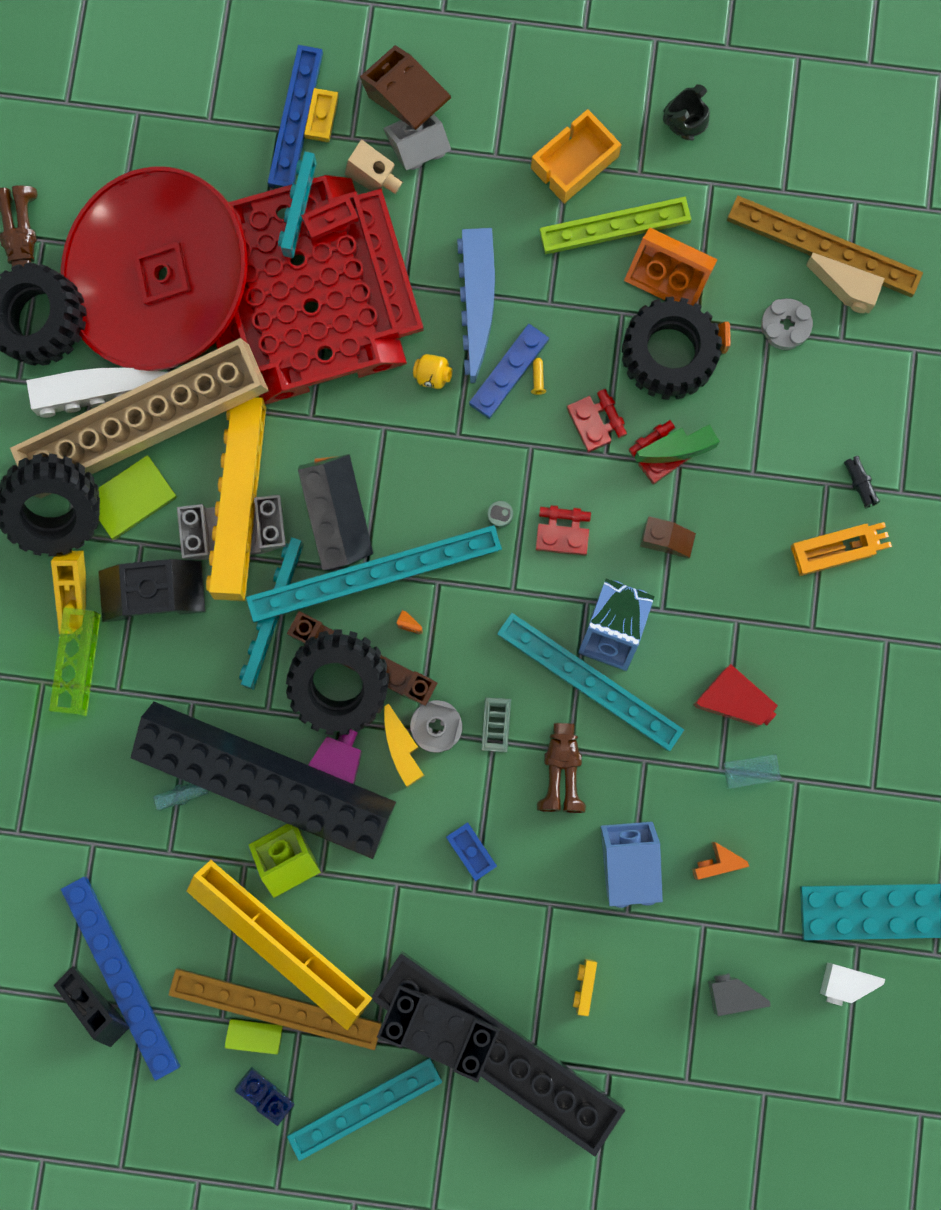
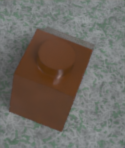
[640,516,696,559]

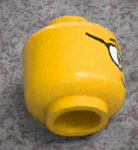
[413,354,452,389]

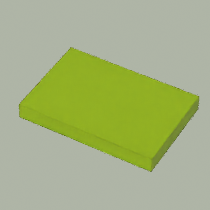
[99,455,177,540]

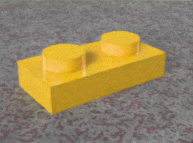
[304,88,339,142]
[573,959,597,1016]

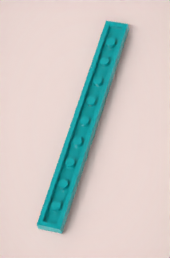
[246,525,502,623]

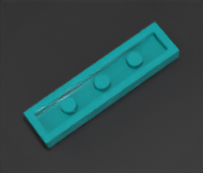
[278,151,317,258]

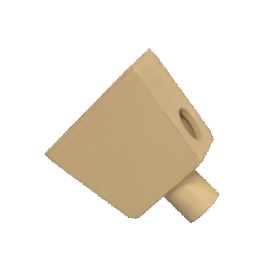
[345,140,403,194]

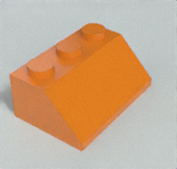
[624,228,718,306]

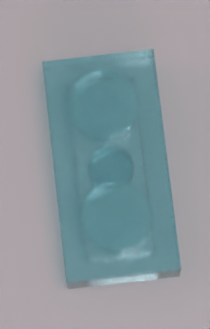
[723,754,781,789]

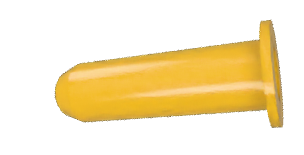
[531,358,546,395]

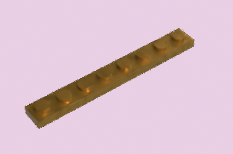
[727,195,923,298]
[169,968,382,1050]

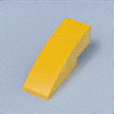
[384,704,425,788]

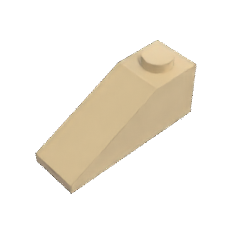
[806,253,885,313]

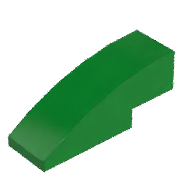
[634,424,720,463]

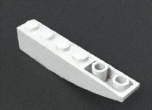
[26,368,168,418]

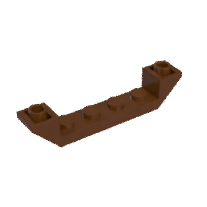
[287,611,438,706]

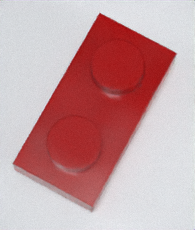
[301,195,359,241]

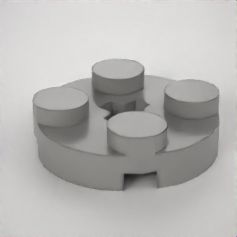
[761,298,813,350]
[410,700,462,753]

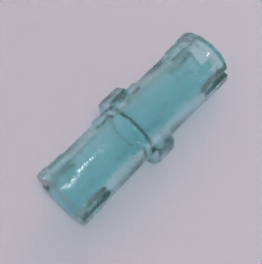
[153,783,209,811]

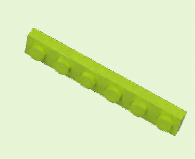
[539,196,692,255]

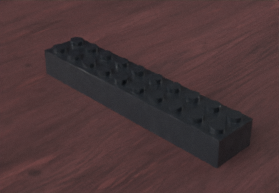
[130,701,396,859]
[372,951,625,1157]

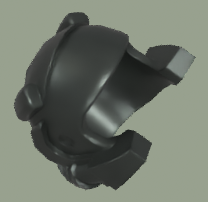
[663,84,710,141]

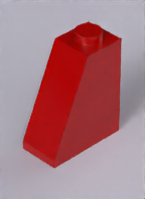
[693,664,778,727]

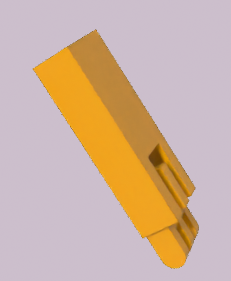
[791,522,892,576]

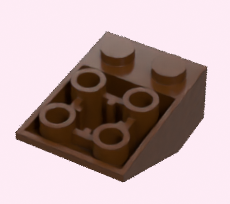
[360,45,451,130]

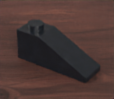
[54,966,130,1047]

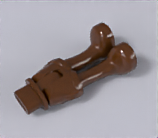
[0,185,38,266]
[537,723,586,813]

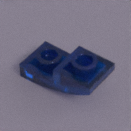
[234,1067,295,1126]

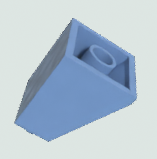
[601,822,663,908]

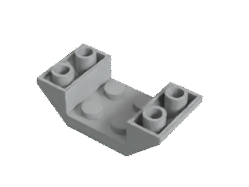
[177,495,286,560]

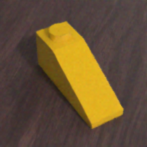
[51,550,86,634]

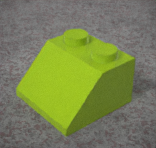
[248,824,321,898]

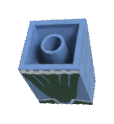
[578,578,655,671]

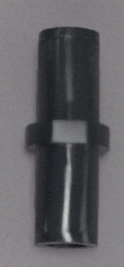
[844,456,880,509]

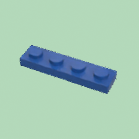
[469,324,549,419]

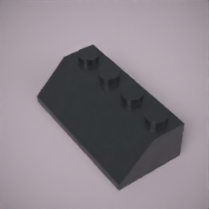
[298,454,373,570]

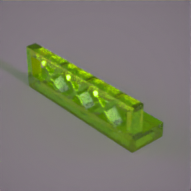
[49,608,101,716]

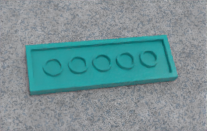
[800,884,941,940]

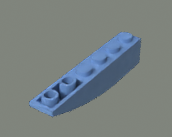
[457,228,495,383]

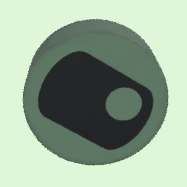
[488,501,513,528]

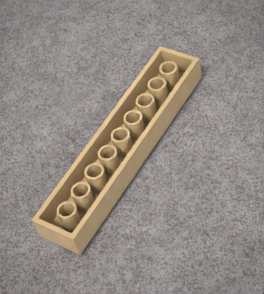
[10,338,269,498]

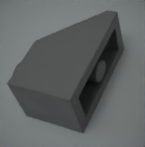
[708,973,771,1016]

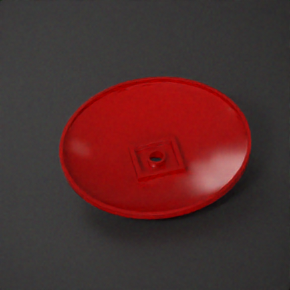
[61,166,248,371]

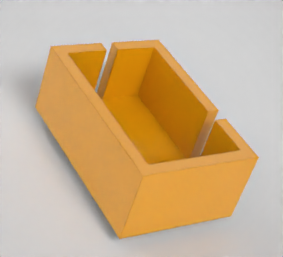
[531,109,622,204]

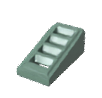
[481,697,511,752]

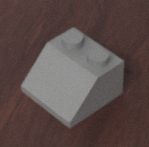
[384,114,451,170]

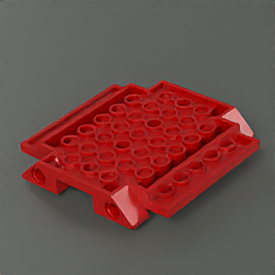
[216,175,424,405]

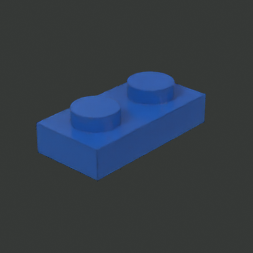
[446,822,497,881]

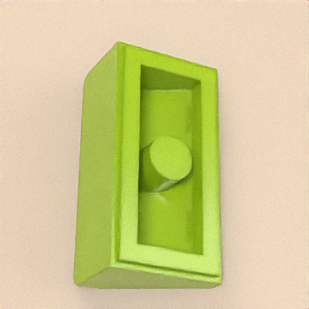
[225,1019,283,1054]

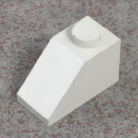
[820,962,885,1006]

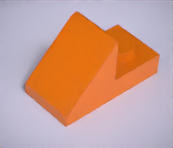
[692,842,749,880]

